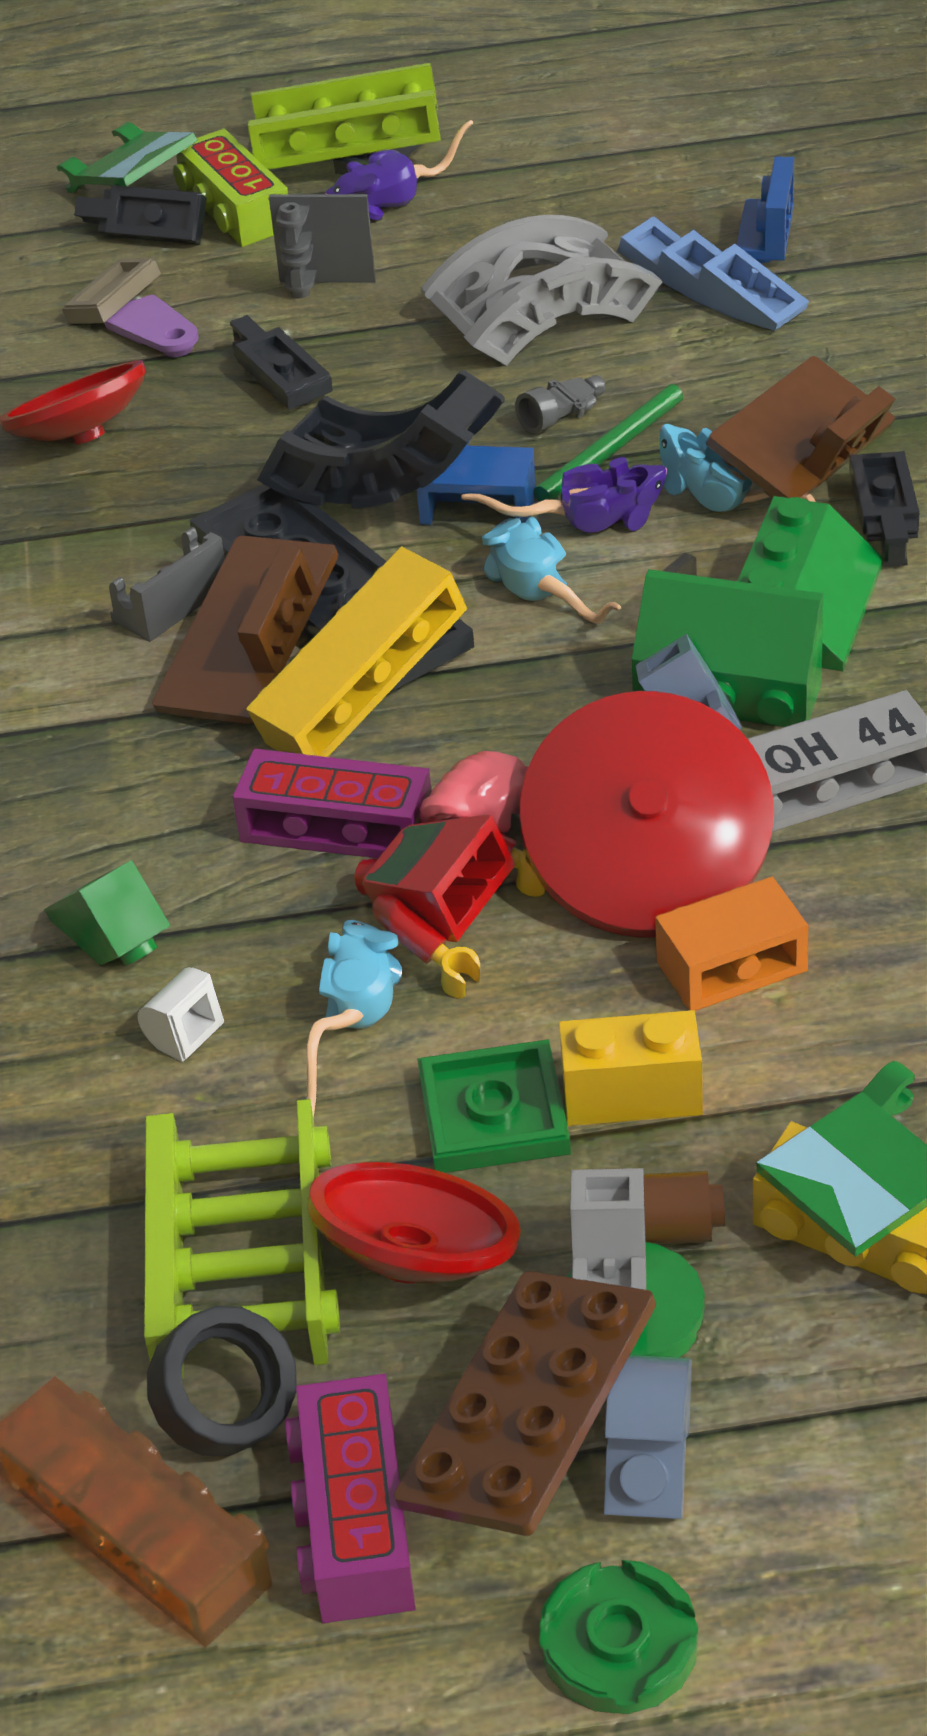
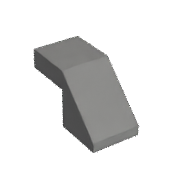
[570,1168,646,1290]

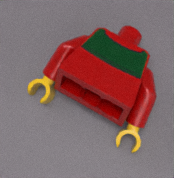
[355,815,545,999]

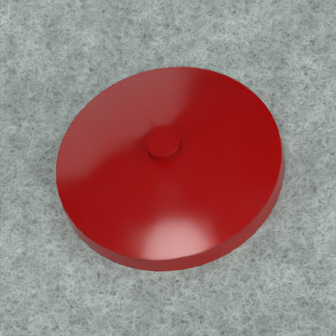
[520,691,774,938]

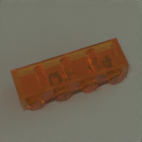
[0,1376,273,1648]

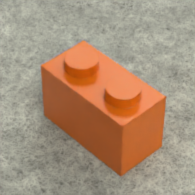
[655,876,809,1011]

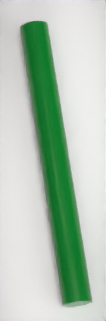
[534,384,683,502]

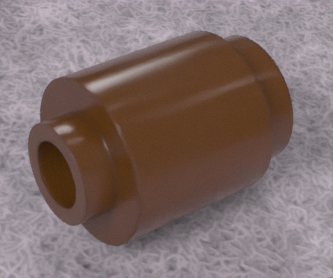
[644,1171,725,1245]

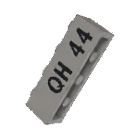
[748,690,927,831]

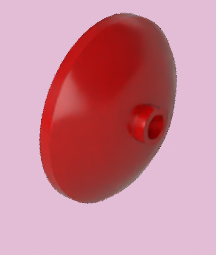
[0,360,147,445]
[307,1162,521,1284]

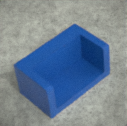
[417,446,536,525]

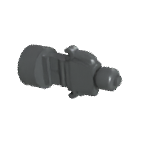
[515,375,605,433]

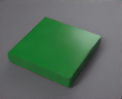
[417,1039,571,1173]

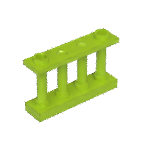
[248,63,441,170]
[144,1099,340,1379]

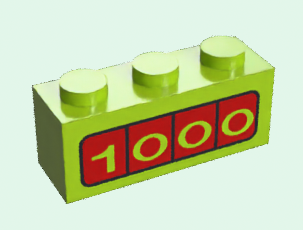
[173,128,288,247]

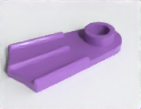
[105,294,199,357]

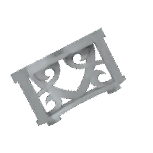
[421,215,663,366]

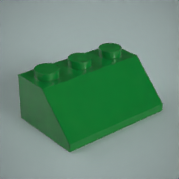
[738,496,883,671]
[631,569,823,727]

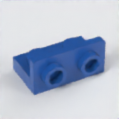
[737,156,794,263]

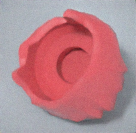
[420,751,528,833]

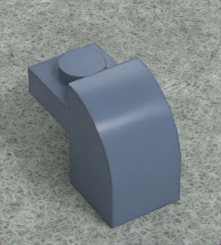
[636,634,742,730]
[604,1355,692,1519]

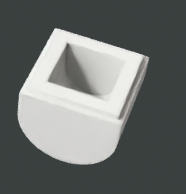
[138,967,224,1062]

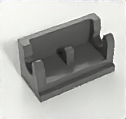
[109,527,225,642]

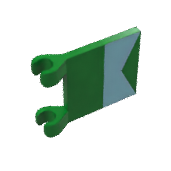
[56,122,197,193]
[756,1061,927,1257]

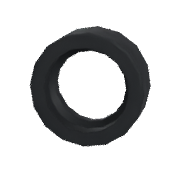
[147,1306,297,1456]

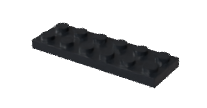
[190,484,474,693]

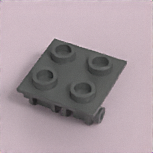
[269,194,376,298]

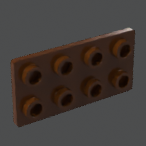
[706,356,896,499]
[152,536,339,725]
[394,1271,656,1536]

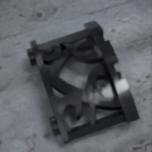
[257,370,505,509]

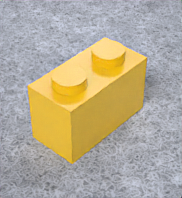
[559,1010,703,1126]

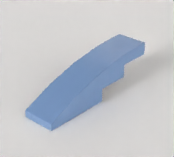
[618,216,809,331]

